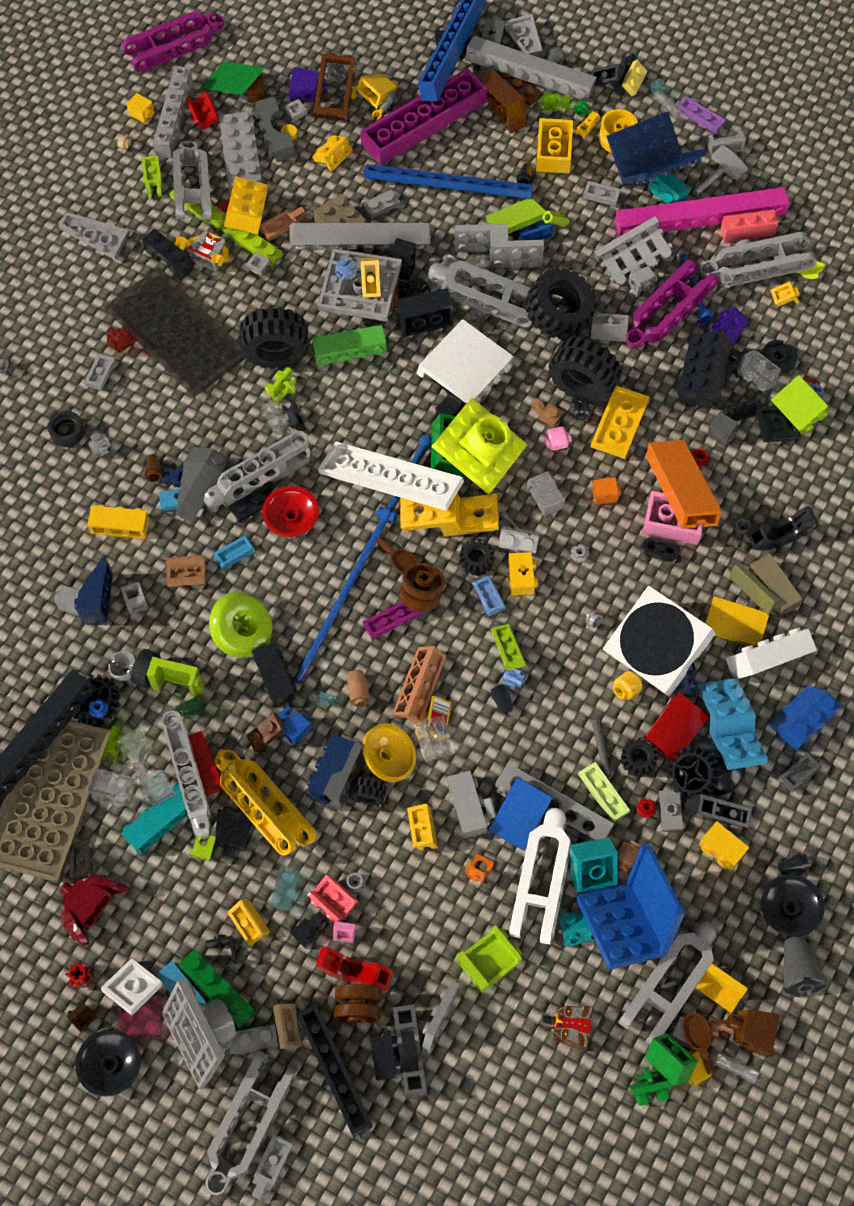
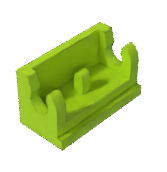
[189,835,216,861]

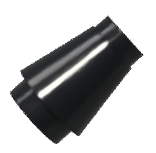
[516,163,533,184]
[490,684,513,715]
[777,853,810,876]

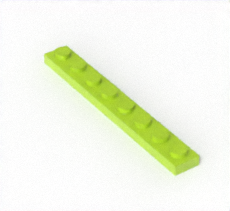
[169,185,283,267]

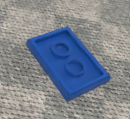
[489,777,553,851]

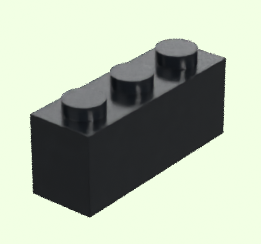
[252,643,298,708]

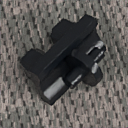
[724,348,749,382]

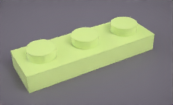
[578,762,630,823]

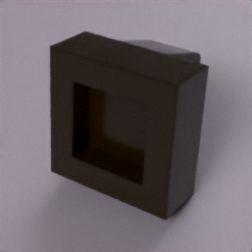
[66,1002,97,1033]

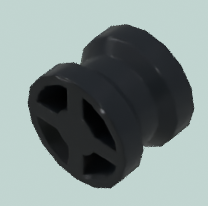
[573,401,589,419]

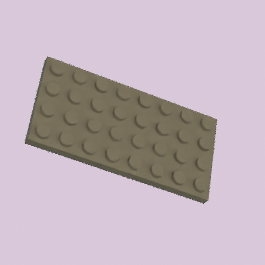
[0,721,113,883]

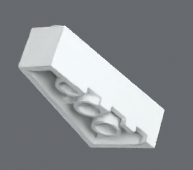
[726,627,817,679]

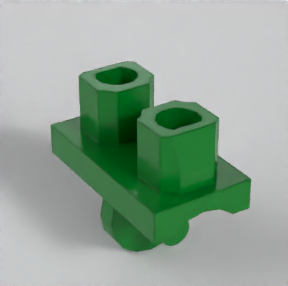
[629,1066,672,1106]

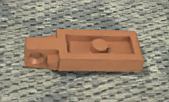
[259,207,306,241]

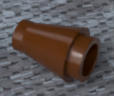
[145,454,163,482]

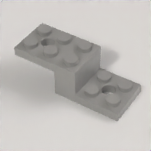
[455,224,544,269]

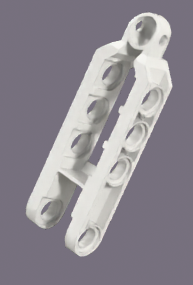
[509,808,572,945]

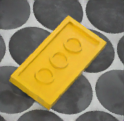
[591,386,650,459]

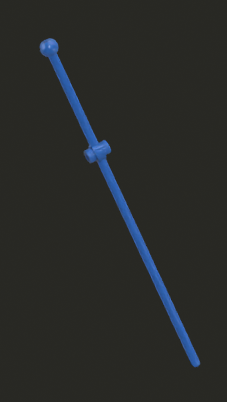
[295,435,432,683]

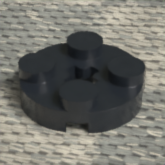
[760,340,797,375]

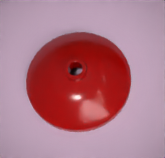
[262,486,319,537]

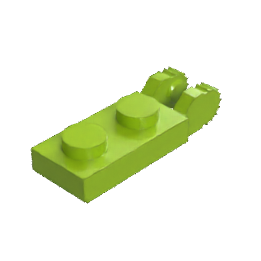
[141,155,163,198]

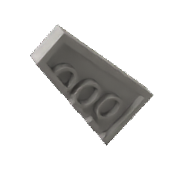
[59,212,129,261]

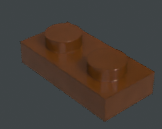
[246,713,286,752]

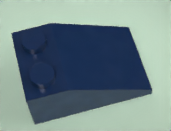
[74,557,113,626]

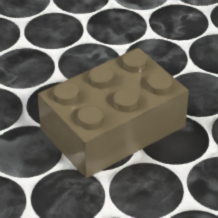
[313,193,368,252]

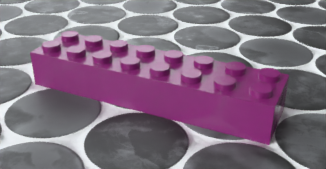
[360,68,488,165]

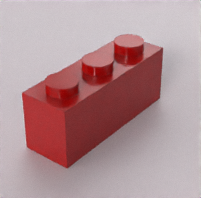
[187,730,223,796]

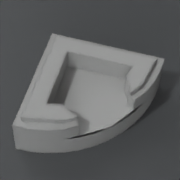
[483,796,497,819]

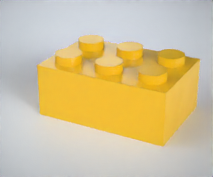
[536,118,573,173]
[224,176,268,235]

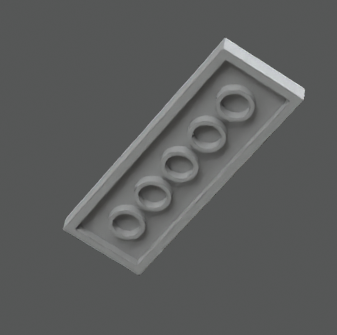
[219,111,262,196]

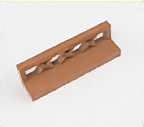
[392,646,446,725]

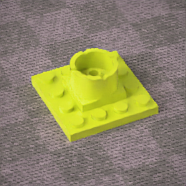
[431,397,528,494]

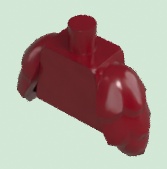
[60,874,129,946]

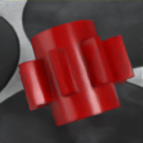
[65,961,93,990]

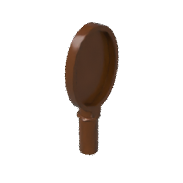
[377,537,419,575]
[682,1012,716,1075]

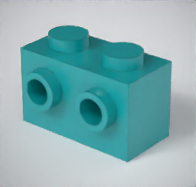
[648,173,691,204]

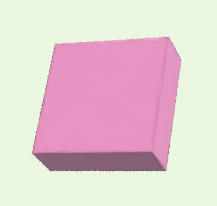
[333,921,355,943]

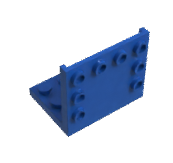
[576,843,685,970]

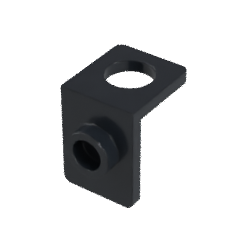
[205,935,238,964]

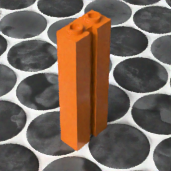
[646,440,721,529]

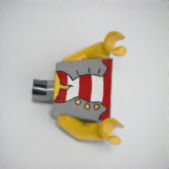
[175,229,229,272]

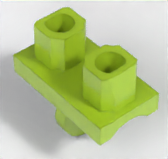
[265,367,297,404]

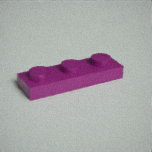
[362,602,423,640]

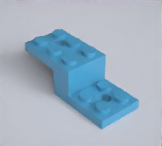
[699,678,768,770]

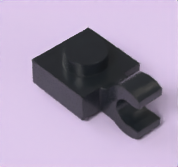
[282,400,306,431]
[290,911,326,949]

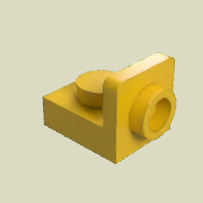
[770,281,800,307]

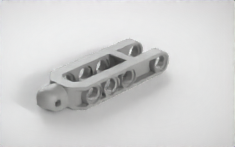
[173,141,211,220]
[700,232,817,286]
[428,260,533,327]
[204,431,311,508]
[161,710,212,839]
[618,922,717,1046]
[205,1051,298,1196]

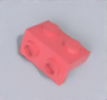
[307,874,359,922]

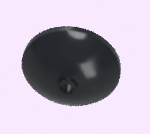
[685,738,746,796]
[761,874,825,937]
[75,1029,141,1097]

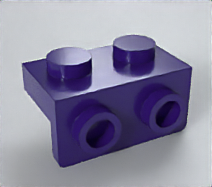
[711,306,749,347]

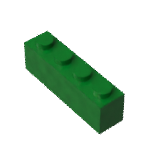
[179,949,254,1029]

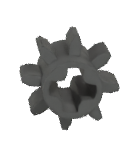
[327,63,347,83]

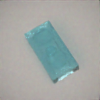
[270,866,301,912]

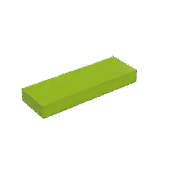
[491,624,525,671]

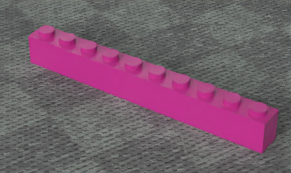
[615,187,789,237]

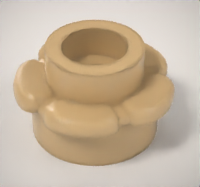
[117,134,131,151]

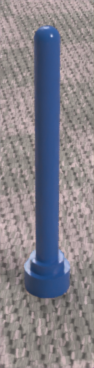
[680,253,713,324]

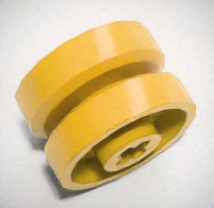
[599,109,638,153]

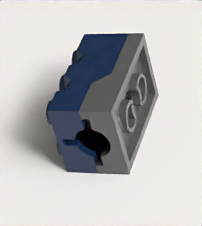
[307,734,364,811]

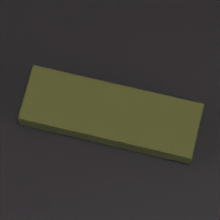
[729,562,779,615]

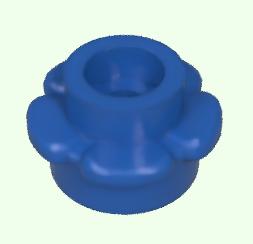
[89,699,108,718]

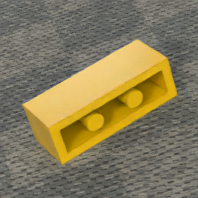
[87,505,150,539]

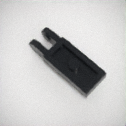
[229,482,276,523]

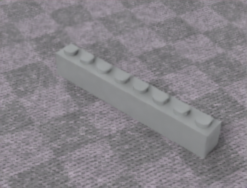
[465,36,596,102]
[289,223,430,250]

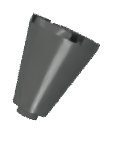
[784,936,827,998]

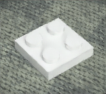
[101,958,162,1015]

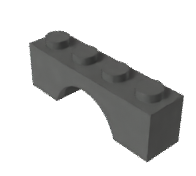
[254,97,295,162]
[393,1004,427,1099]

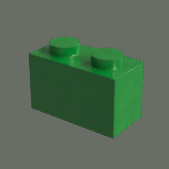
[645,1033,698,1086]

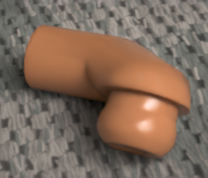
[709,1020,735,1037]

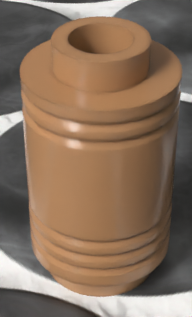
[346,670,370,707]

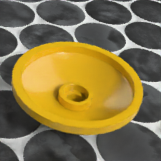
[362,723,416,782]

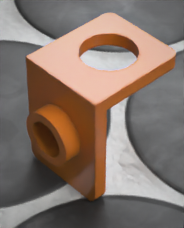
[465,854,494,883]

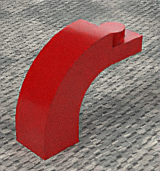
[316,946,393,991]

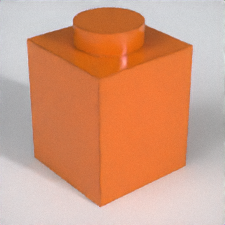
[592,477,621,505]

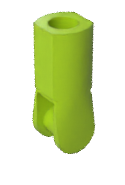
[542,210,570,227]

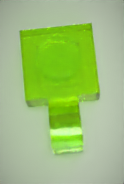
[541,93,570,111]
[102,725,123,764]

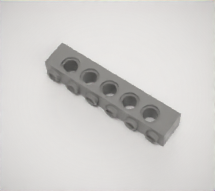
[153,66,193,158]
[495,763,614,842]

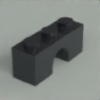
[142,229,193,280]

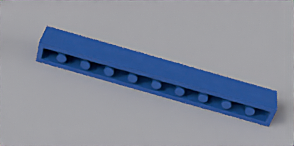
[418,0,487,102]

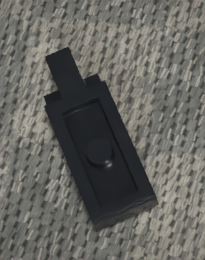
[611,53,637,96]

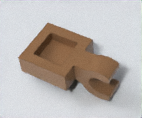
[531,398,564,428]

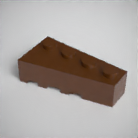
[474,67,527,134]

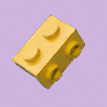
[312,135,353,171]

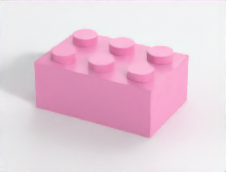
[642,491,703,545]

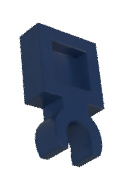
[161,467,183,488]

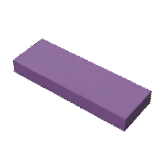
[675,96,726,134]

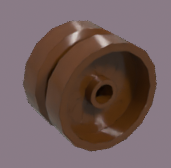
[399,563,445,612]
[334,984,382,1024]

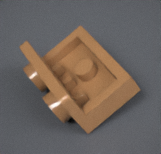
[166,555,206,587]

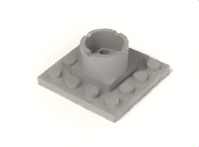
[317,249,402,321]
[161,978,236,1089]

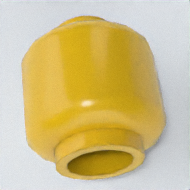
[613,671,643,700]

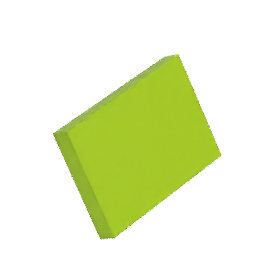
[486,197,546,234]

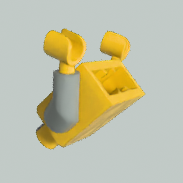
[352,74,398,121]

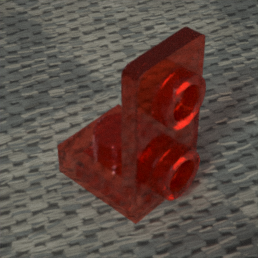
[107,323,143,353]

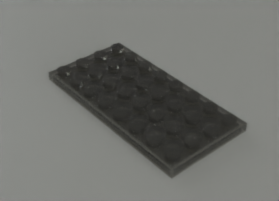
[104,267,245,398]

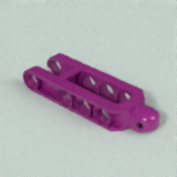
[121,11,224,72]
[626,259,719,349]

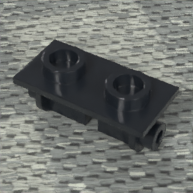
[722,398,762,421]

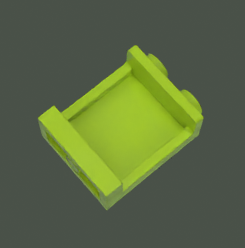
[771,375,830,434]
[146,657,205,699]
[456,925,522,993]

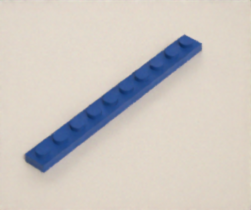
[363,164,533,199]

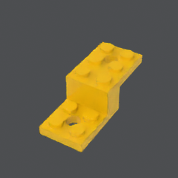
[400,492,499,537]

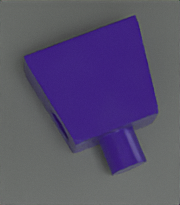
[289,67,328,102]

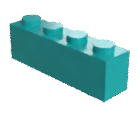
[121,782,188,856]

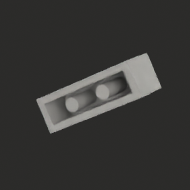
[447,771,490,839]

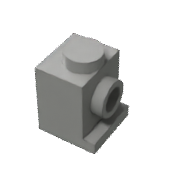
[629,266,658,297]
[121,582,149,615]

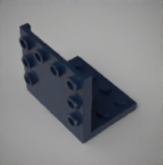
[606,111,707,185]

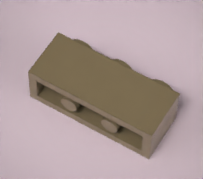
[749,554,802,617]

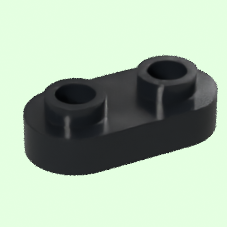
[642,537,680,561]

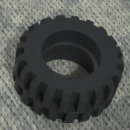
[525,268,597,340]
[239,307,309,369]
[549,337,622,404]

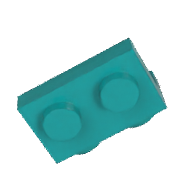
[558,910,595,947]

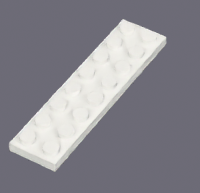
[318,442,464,511]

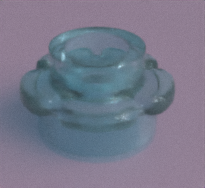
[650,79,666,95]
[316,692,335,707]

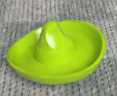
[209,591,273,658]

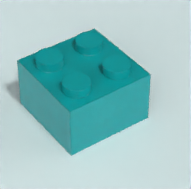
[569,837,618,893]

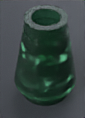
[175,696,206,717]

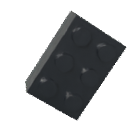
[396,288,453,338]

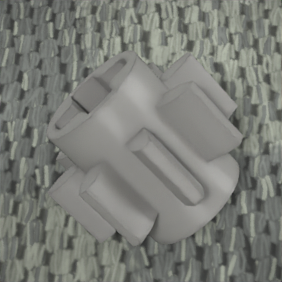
[88,432,111,456]

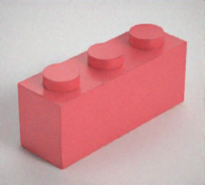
[721,210,778,243]

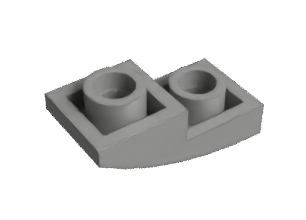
[711,145,748,180]

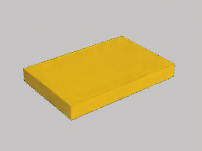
[705,597,769,648]

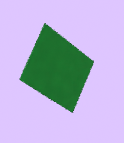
[201,61,266,95]

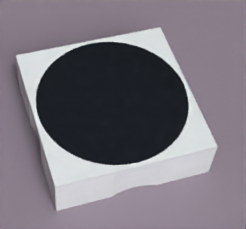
[603,586,716,697]

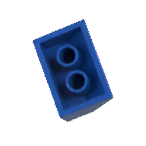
[768,685,842,751]

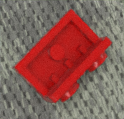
[186,92,220,130]

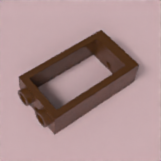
[314,53,357,122]

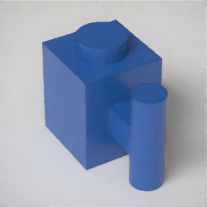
[278,705,312,747]

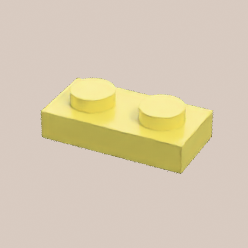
[622,60,647,96]

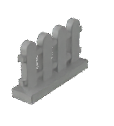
[594,216,672,286]

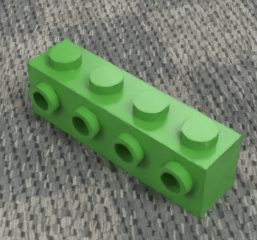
[312,325,387,366]

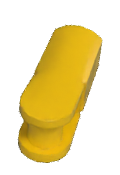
[575,111,600,139]

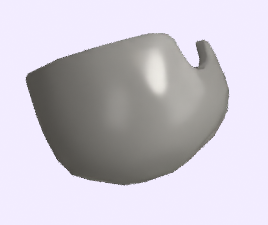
[108,650,136,681]

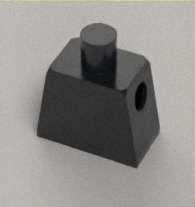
[215,809,256,860]

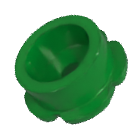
[574,101,590,117]

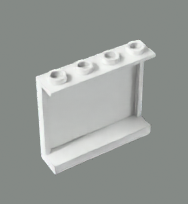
[417,319,514,403]

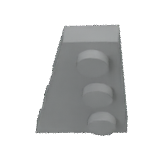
[505,14,543,56]
[421,980,459,1056]

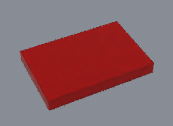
[644,692,709,760]

